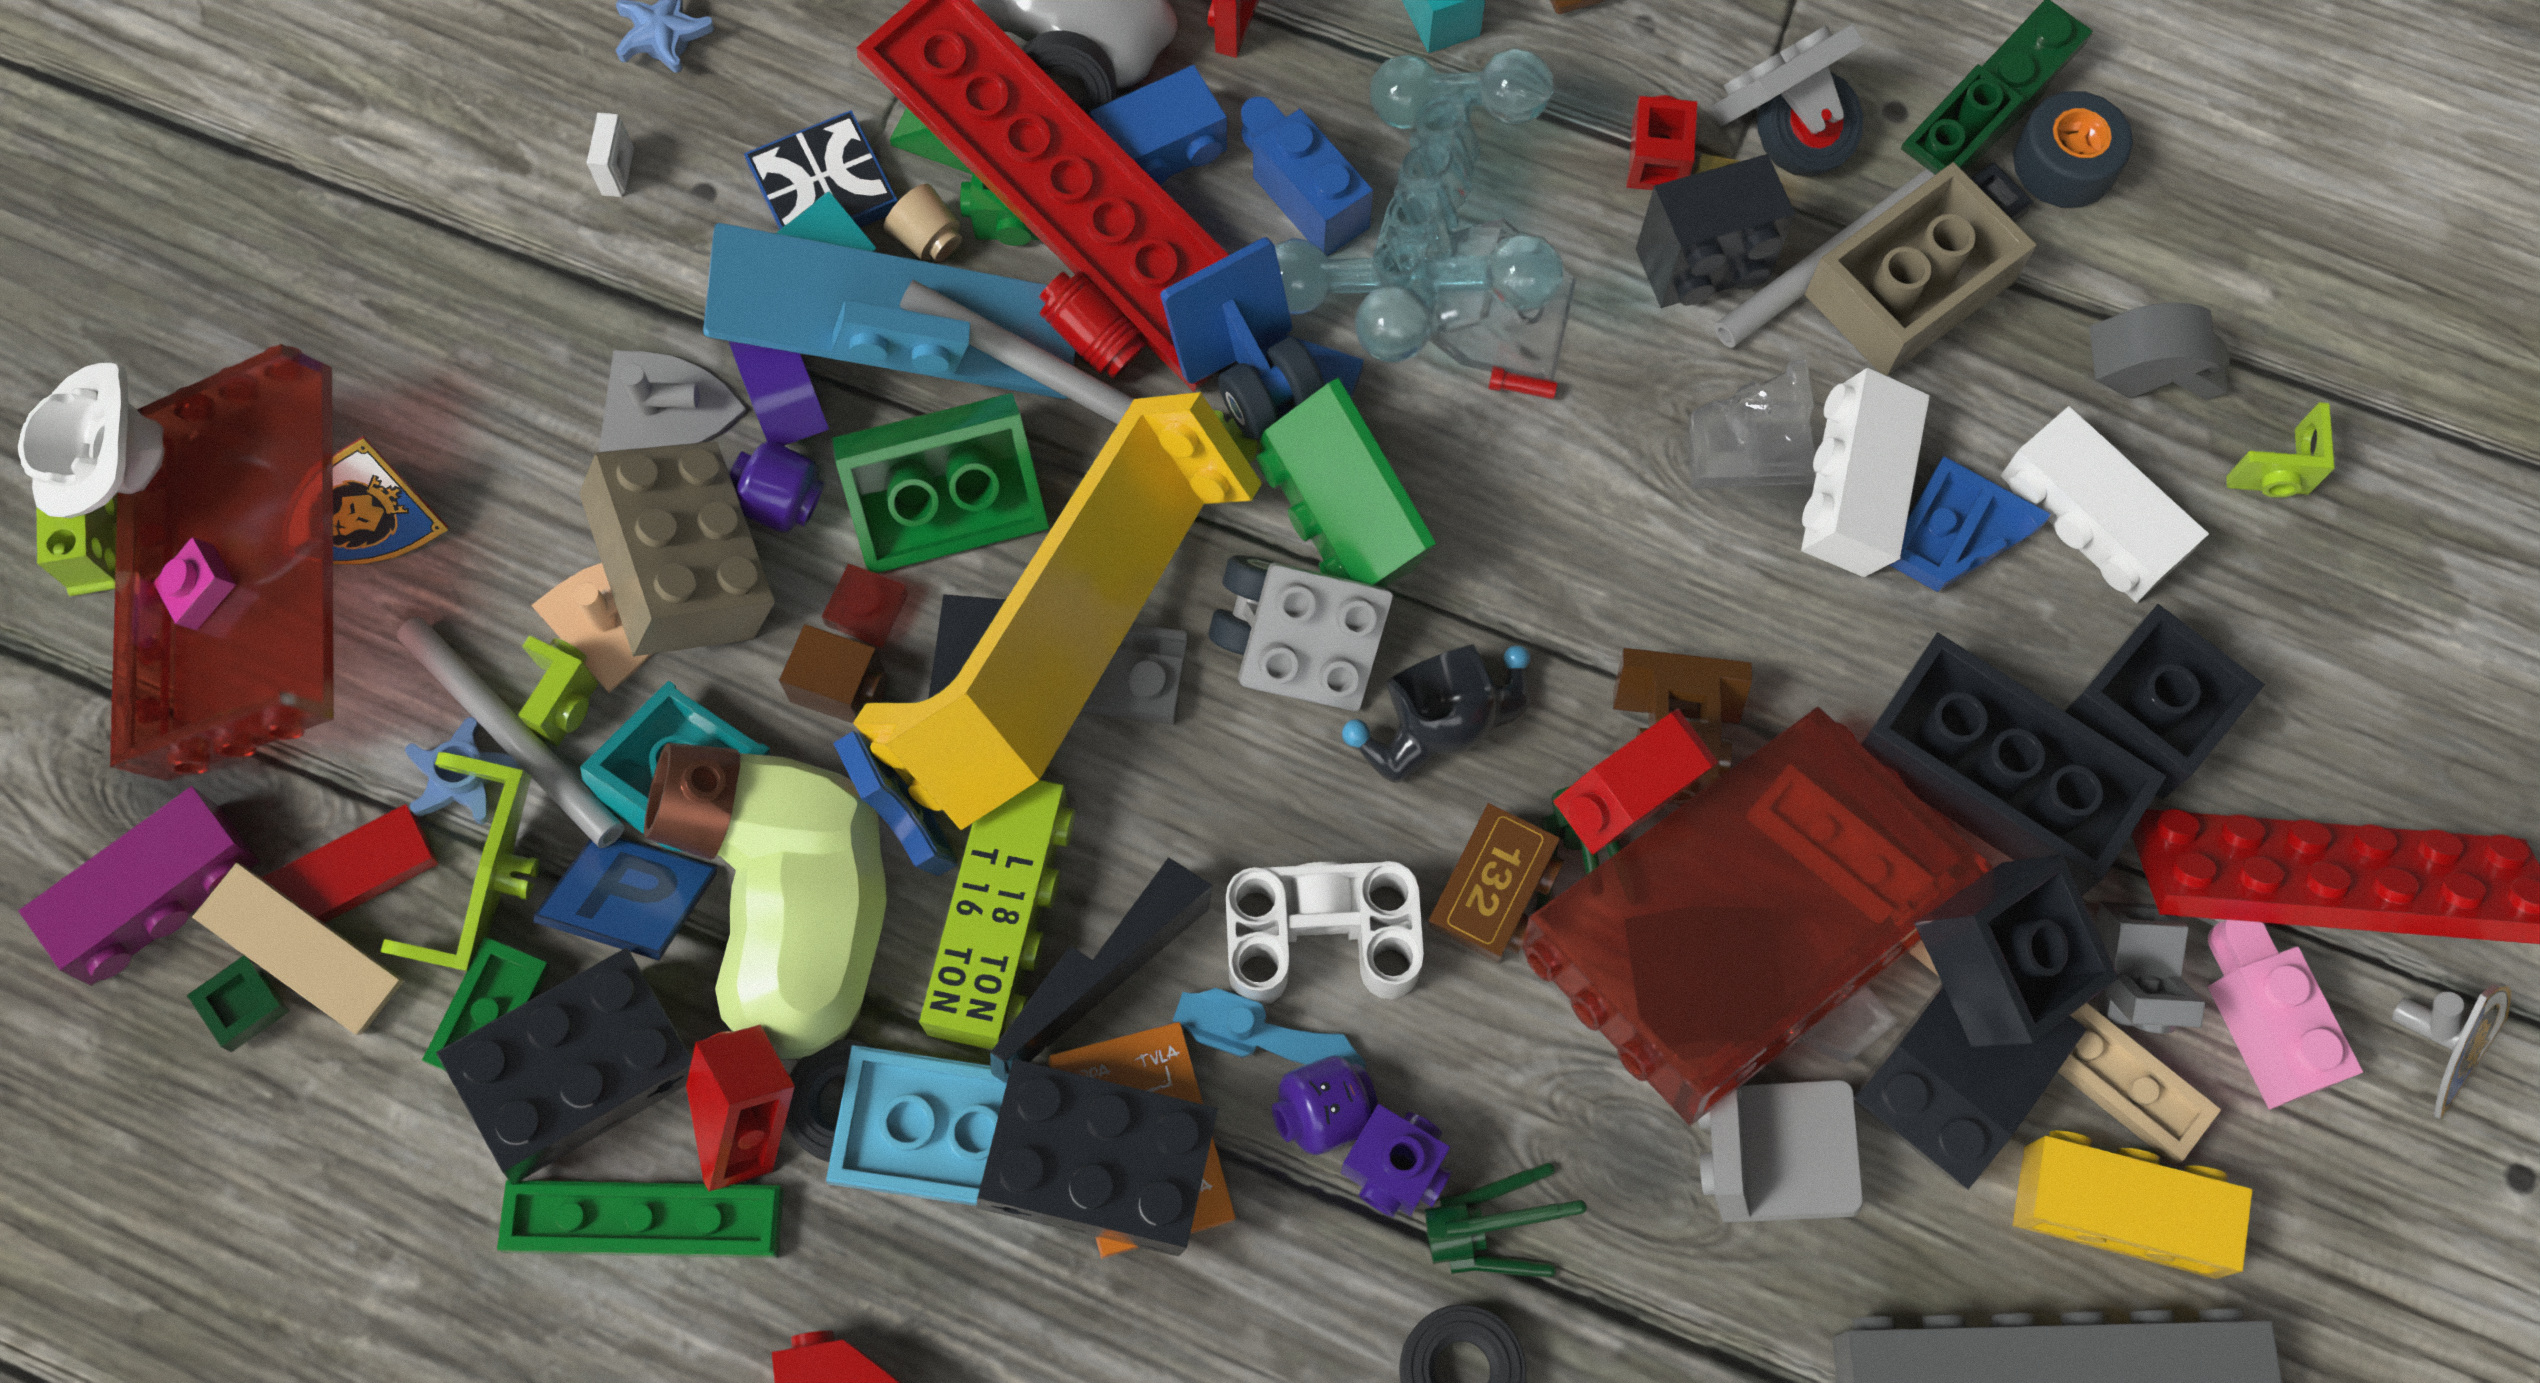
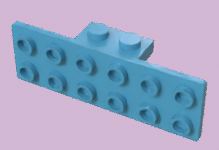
[703,223,1075,399]

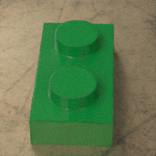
[422,937,550,1072]

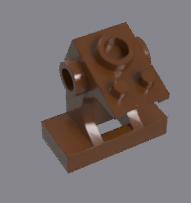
[1613,647,1752,814]

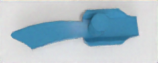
[1173,988,1366,1069]

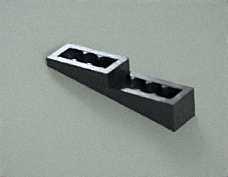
[990,857,1213,1083]

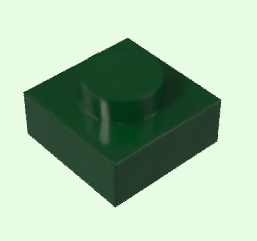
[187,955,290,1052]

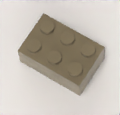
[1805,162,2037,377]
[579,441,775,657]

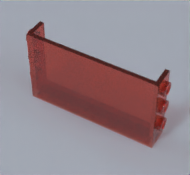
[110,344,334,781]
[1522,706,1993,1126]

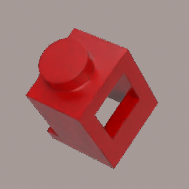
[1626,95,1698,191]

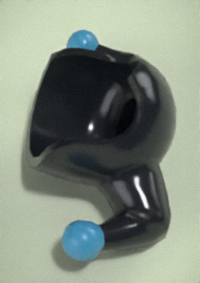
[1342,644,1531,783]

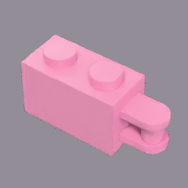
[2207,920,2363,1110]

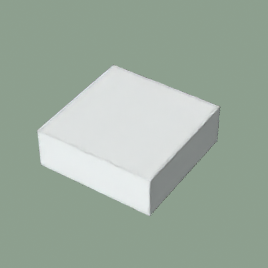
[587,113,634,197]

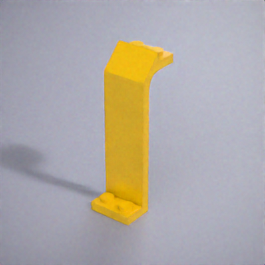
[853,392,1262,830]

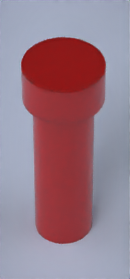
[1488,366,1557,400]

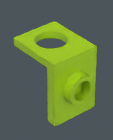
[2226,402,2335,498]

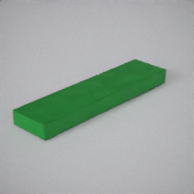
[497,1180,784,1258]

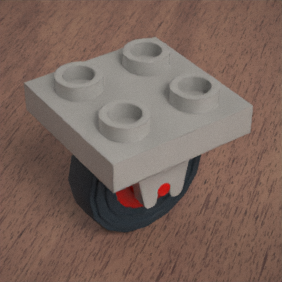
[1710,23,1864,177]

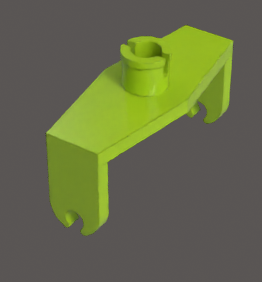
[381,752,539,971]

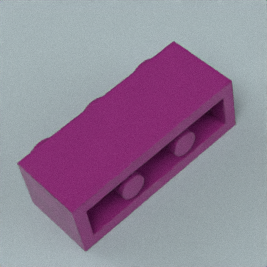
[18,786,260,986]

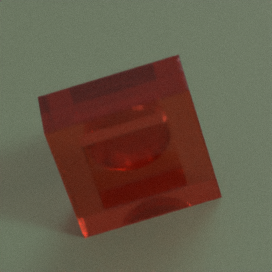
[821,563,909,648]

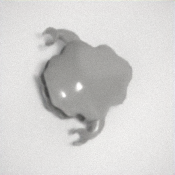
[972,0,1178,89]

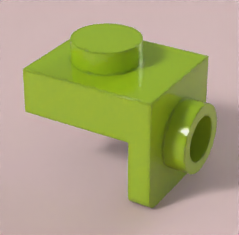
[518,635,599,747]

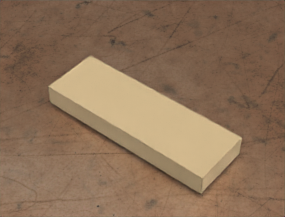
[192,863,404,1035]

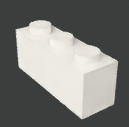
[1801,368,1930,577]
[2000,406,2209,603]

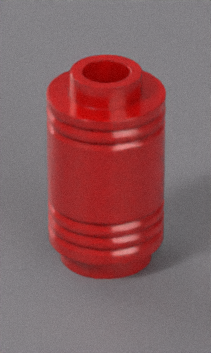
[1039,271,1146,379]

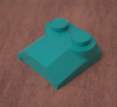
[580,680,770,851]

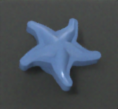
[616,0,714,73]
[405,717,521,825]

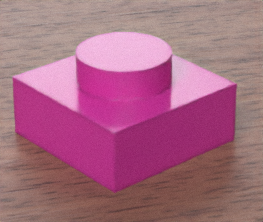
[153,537,236,630]

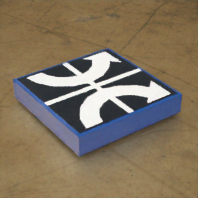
[744,110,898,230]

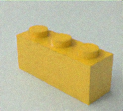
[2012,1130,2252,1279]

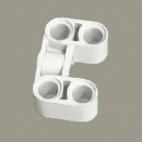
[1226,861,1424,1005]

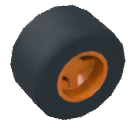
[2013,91,2134,208]

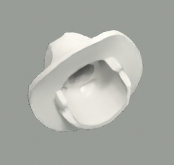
[18,363,165,518]

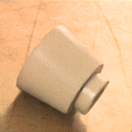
[883,183,962,262]

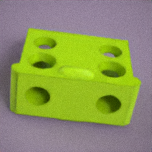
[36,493,123,596]

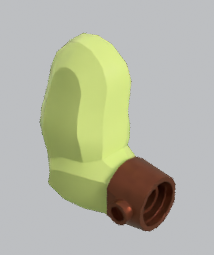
[644,742,887,1059]

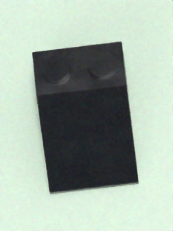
[1853,983,2087,1190]

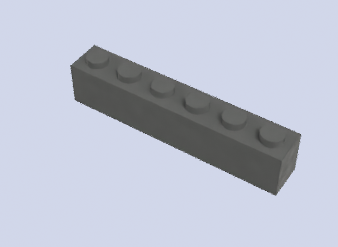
[1832,1308,2282,1383]

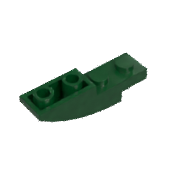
[1901,0,2093,175]

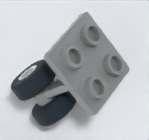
[1208,555,1393,711]

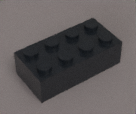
[1853,632,2167,896]

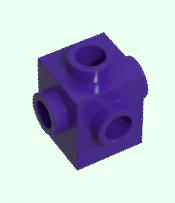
[1341,1103,1453,1217]

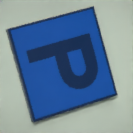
[534,838,717,961]

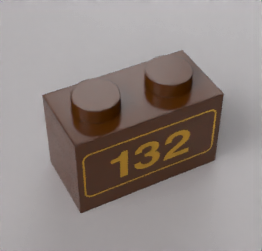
[1428,803,1564,963]

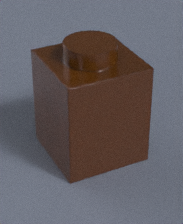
[779,624,888,724]

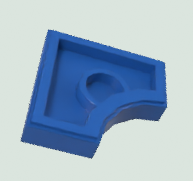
[833,731,958,876]

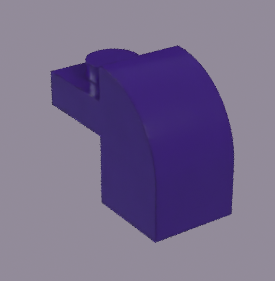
[729,341,829,446]

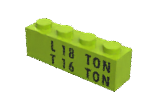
[919,780,1076,1050]

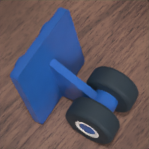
[1160,237,1325,440]

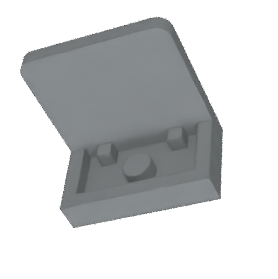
[1696,1061,1863,1222]

